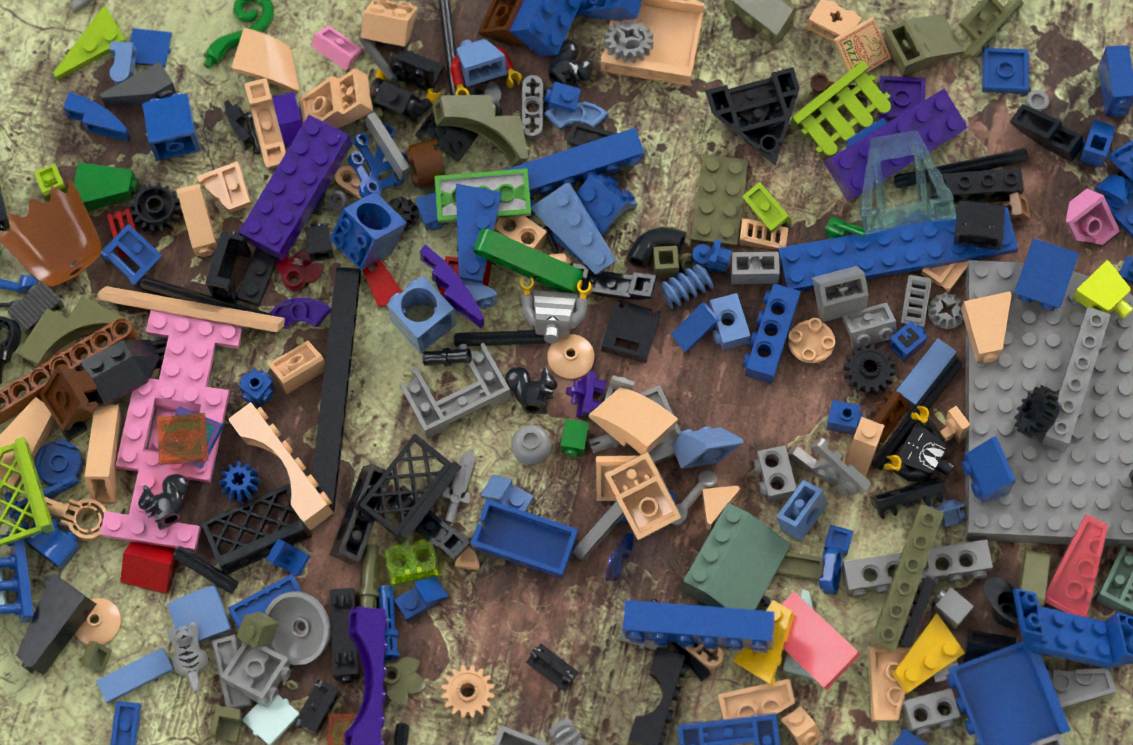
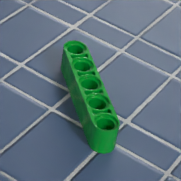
[473,228,583,294]

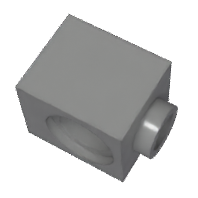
[933,588,974,630]

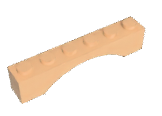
[228,402,334,530]

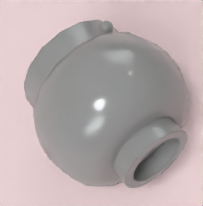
[511,425,551,465]

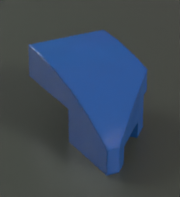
[1094,174,1131,206]

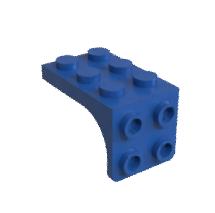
[550,174,638,262]

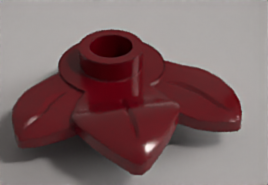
[276,249,323,292]

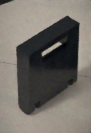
[601,300,662,363]

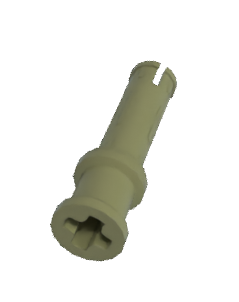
[357,544,379,608]

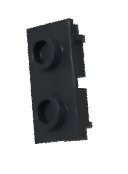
[526,643,579,692]

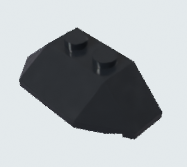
[76,339,161,406]

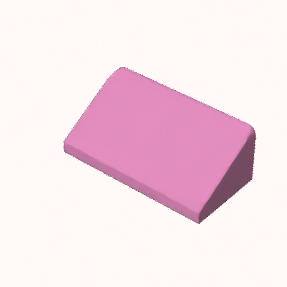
[312,26,363,70]

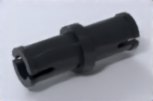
[422,348,472,367]

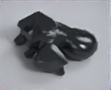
[548,39,592,86]
[504,367,558,414]
[138,474,189,530]

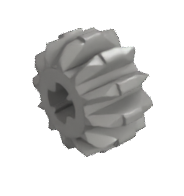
[549,718,586,745]

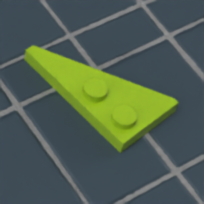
[53,6,126,81]

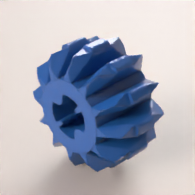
[219,461,261,503]

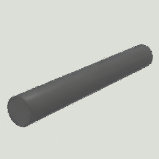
[359,37,398,84]

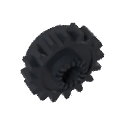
[130,183,182,234]
[843,343,896,396]
[1014,385,1060,438]

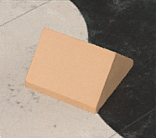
[268,341,325,394]

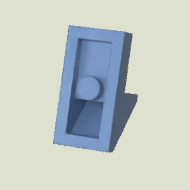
[480,475,534,512]

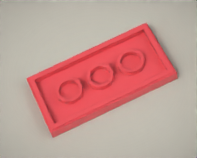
[782,592,861,690]

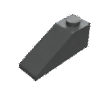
[100,62,176,107]

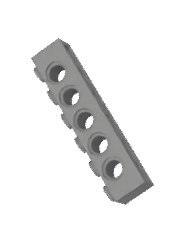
[1041,307,1111,452]
[842,540,993,598]

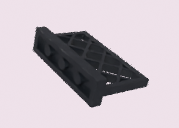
[358,433,462,545]
[201,484,313,575]

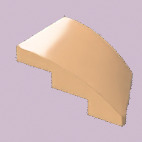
[232,28,300,93]

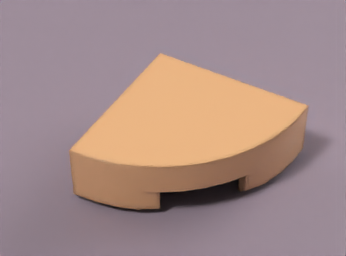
[455,547,480,571]

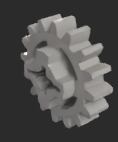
[604,19,654,63]

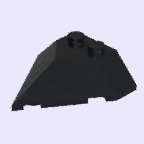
[705,67,800,165]

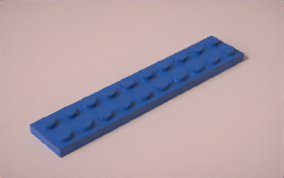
[778,207,1018,291]

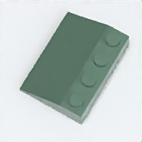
[682,503,791,610]

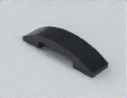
[570,263,657,300]
[387,485,471,561]

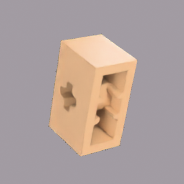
[807,0,862,43]

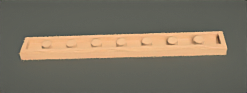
[98,286,285,332]

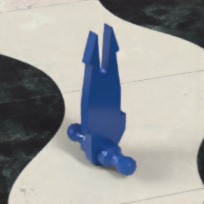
[4,475,79,530]

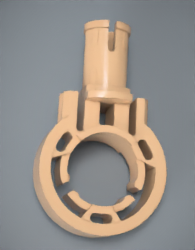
[45,496,107,541]

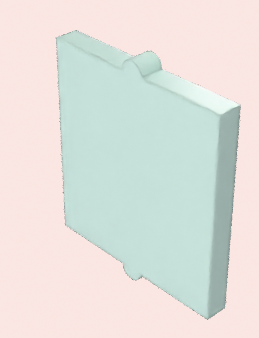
[242,695,300,745]

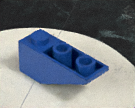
[575,0,642,21]

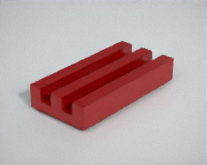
[107,208,136,258]

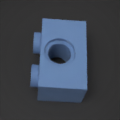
[709,293,750,351]
[776,480,828,541]

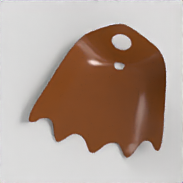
[0,178,102,287]

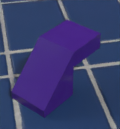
[272,92,303,146]

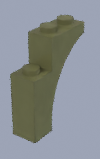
[432,95,529,167]
[17,296,123,370]

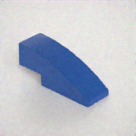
[63,92,130,142]

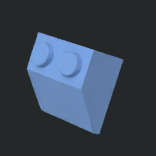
[671,426,744,469]

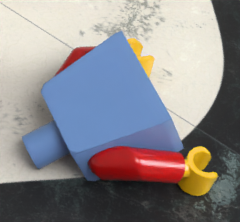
[450,39,522,95]

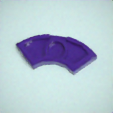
[270,298,332,329]

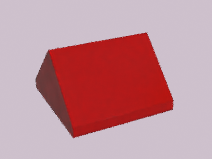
[120,541,177,594]

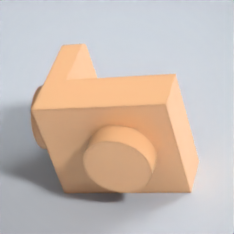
[781,706,822,745]

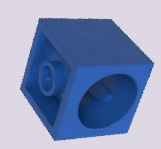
[330,192,407,270]

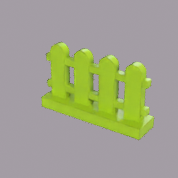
[790,60,891,156]

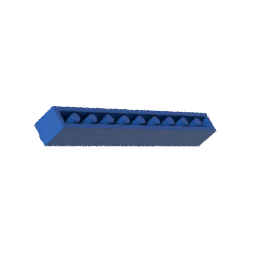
[416,127,644,231]

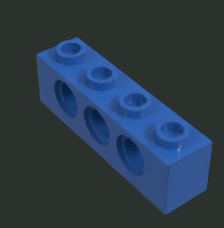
[743,284,801,384]

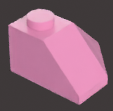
[1066,189,1120,245]

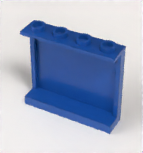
[946,641,1071,745]

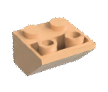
[361,0,418,47]

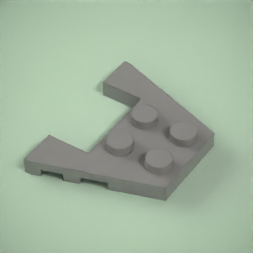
[788,438,871,496]

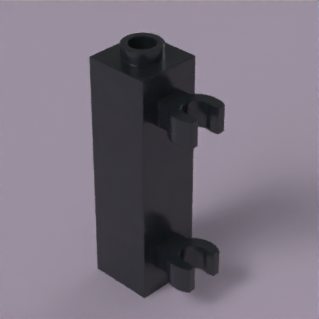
[329,588,360,684]

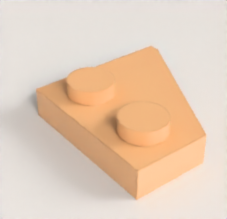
[197,161,252,213]

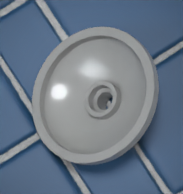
[265,591,330,665]

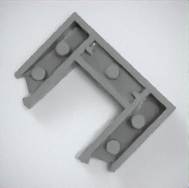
[400,343,512,439]

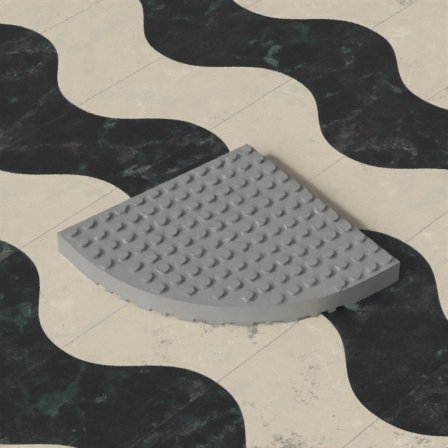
[965,260,1133,548]

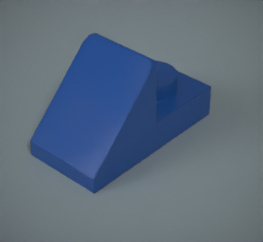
[394,576,449,622]

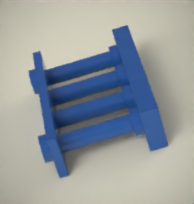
[0,523,34,623]

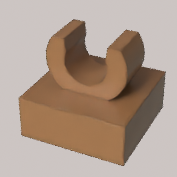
[1002,192,1031,222]

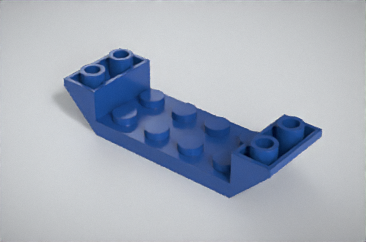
[1013,588,1133,669]

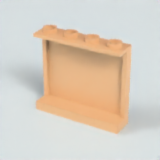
[601,0,704,86]

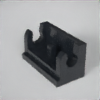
[293,679,341,737]

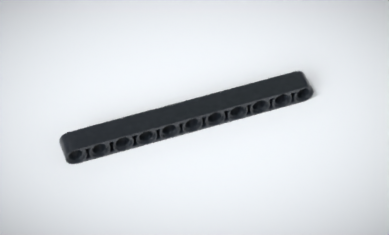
[312,267,361,512]

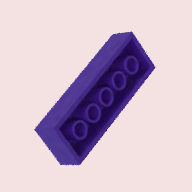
[824,88,968,202]
[239,115,353,261]

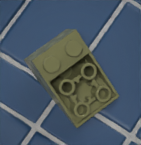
[883,14,964,77]

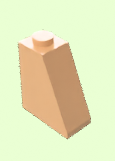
[177,184,217,257]
[961,291,1011,363]
[845,417,885,478]

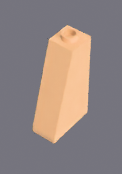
[0,397,56,494]
[85,404,122,503]

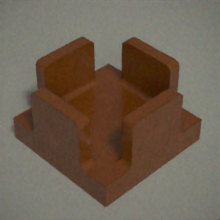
[39,364,99,432]

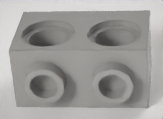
[753,445,797,503]
[902,689,960,736]

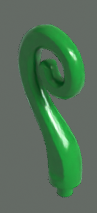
[203,0,274,69]

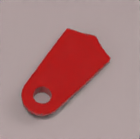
[363,260,403,307]

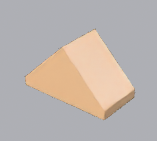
[702,486,740,531]

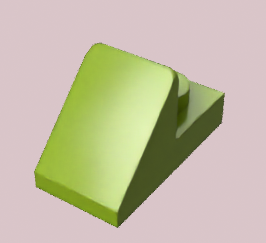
[34,164,68,202]

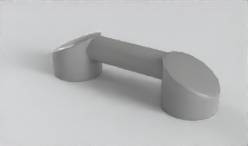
[671,470,718,527]

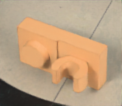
[940,406,970,443]

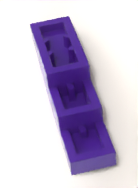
[419,244,484,329]

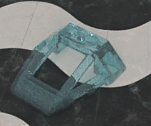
[860,130,957,235]

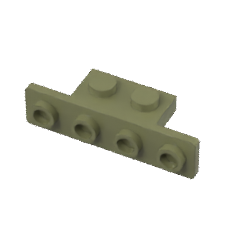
[958,0,1024,59]

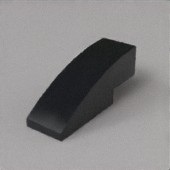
[1010,104,1084,162]

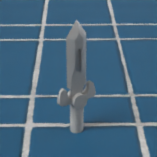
[442,449,475,524]

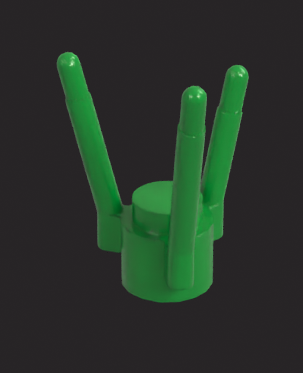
[824,217,872,239]

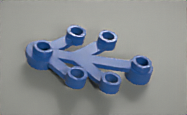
[348,124,408,198]

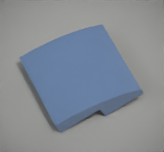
[167,585,232,643]

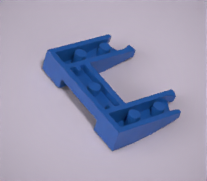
[677,712,780,745]

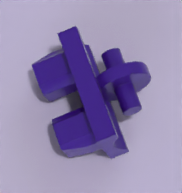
[566,371,606,418]

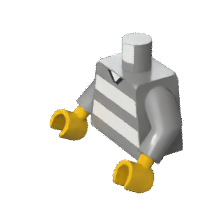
[519,277,592,344]

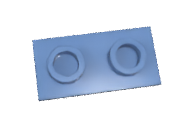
[913,499,966,529]

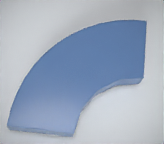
[544,102,609,131]

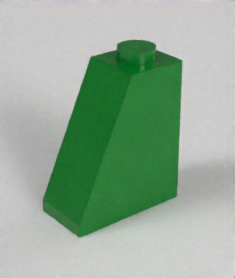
[74,162,139,211]

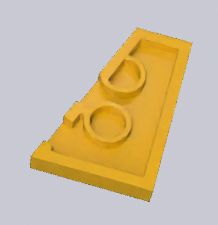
[733,600,795,687]
[892,613,965,694]

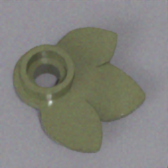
[383,657,426,706]

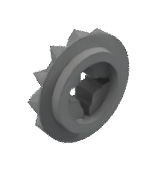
[928,292,964,329]

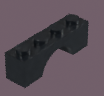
[628,647,688,745]

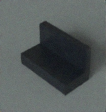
[963,629,1016,663]

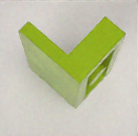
[742,182,792,232]

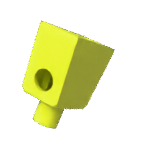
[1073,260,1133,319]

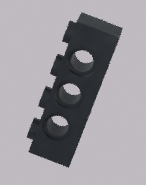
[925,168,1024,207]
[329,464,393,564]

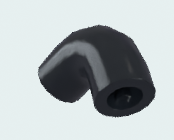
[626,227,686,268]

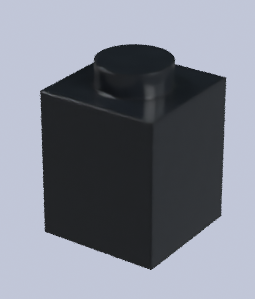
[305,223,334,262]

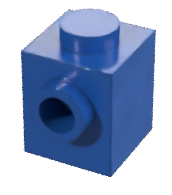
[826,400,864,435]

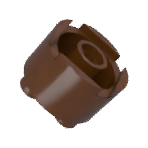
[405,139,446,190]

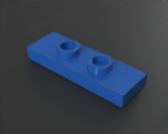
[228,574,302,629]

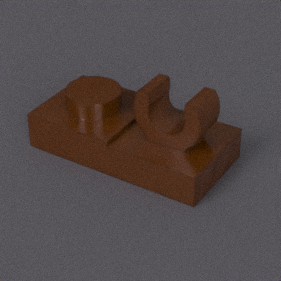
[871,390,909,443]

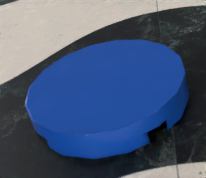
[35,440,84,486]

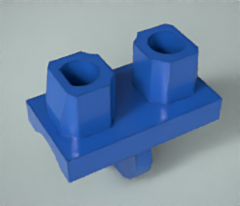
[692,239,732,276]

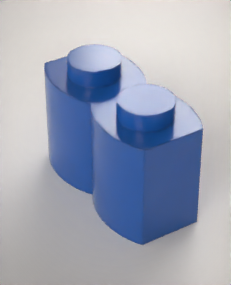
[24,518,81,570]

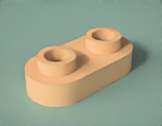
[335,166,373,200]

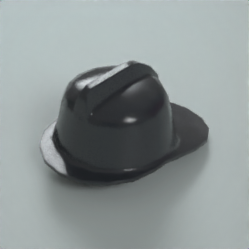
[984,577,1019,630]

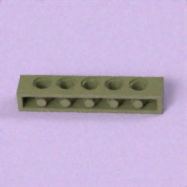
[869,504,944,653]

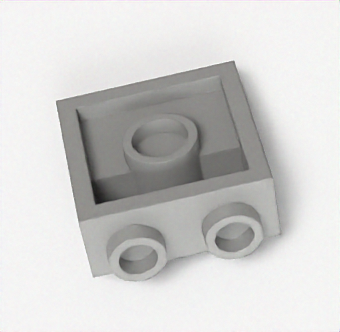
[221,642,291,706]

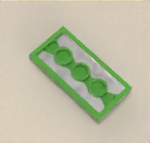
[435,168,531,223]

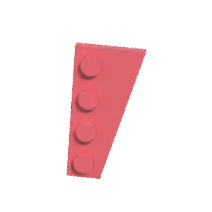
[1044,514,1108,617]

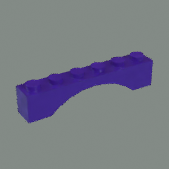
[344,606,388,745]

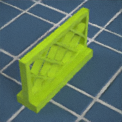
[0,437,55,546]

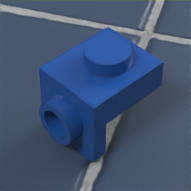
[544,82,581,113]
[266,539,310,576]

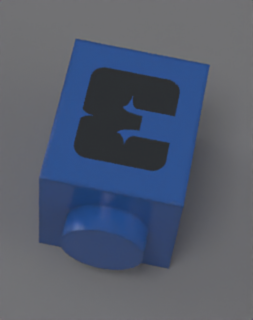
[888,321,927,362]

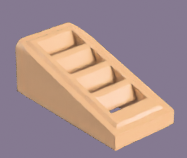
[739,219,788,250]

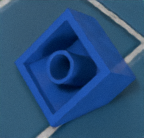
[962,436,1016,503]

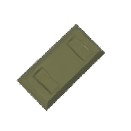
[776,551,824,581]

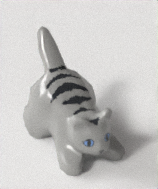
[167,622,208,693]

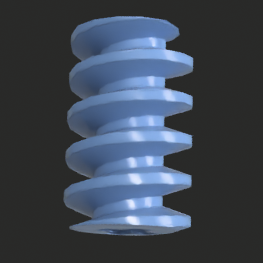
[660,264,714,309]

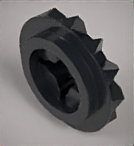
[387,196,419,232]

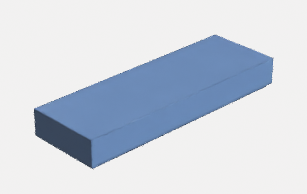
[896,338,957,406]
[96,647,174,704]

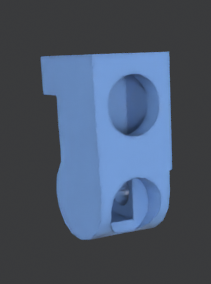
[109,41,137,85]

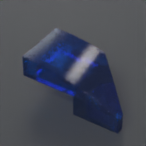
[605,533,634,581]

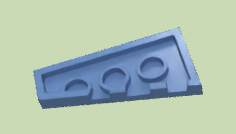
[531,183,617,274]

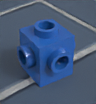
[239,368,275,407]

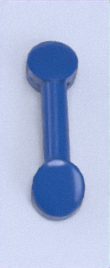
[0,275,39,293]

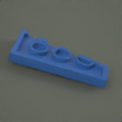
[456,183,502,283]

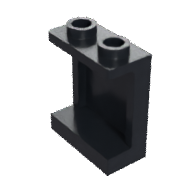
[205,231,252,303]

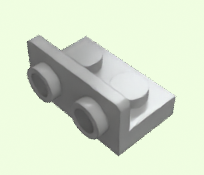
[842,302,897,349]

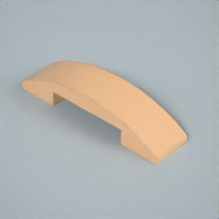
[244,78,286,169]

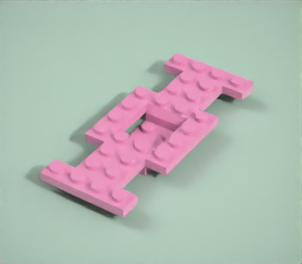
[100,310,244,552]

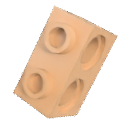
[494,216,547,251]

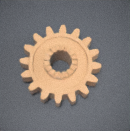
[441,665,495,720]

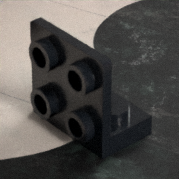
[389,49,444,91]
[415,111,479,162]
[954,201,1005,250]

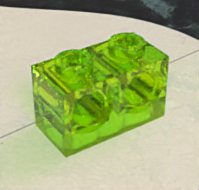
[385,539,439,584]

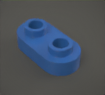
[819,547,843,595]

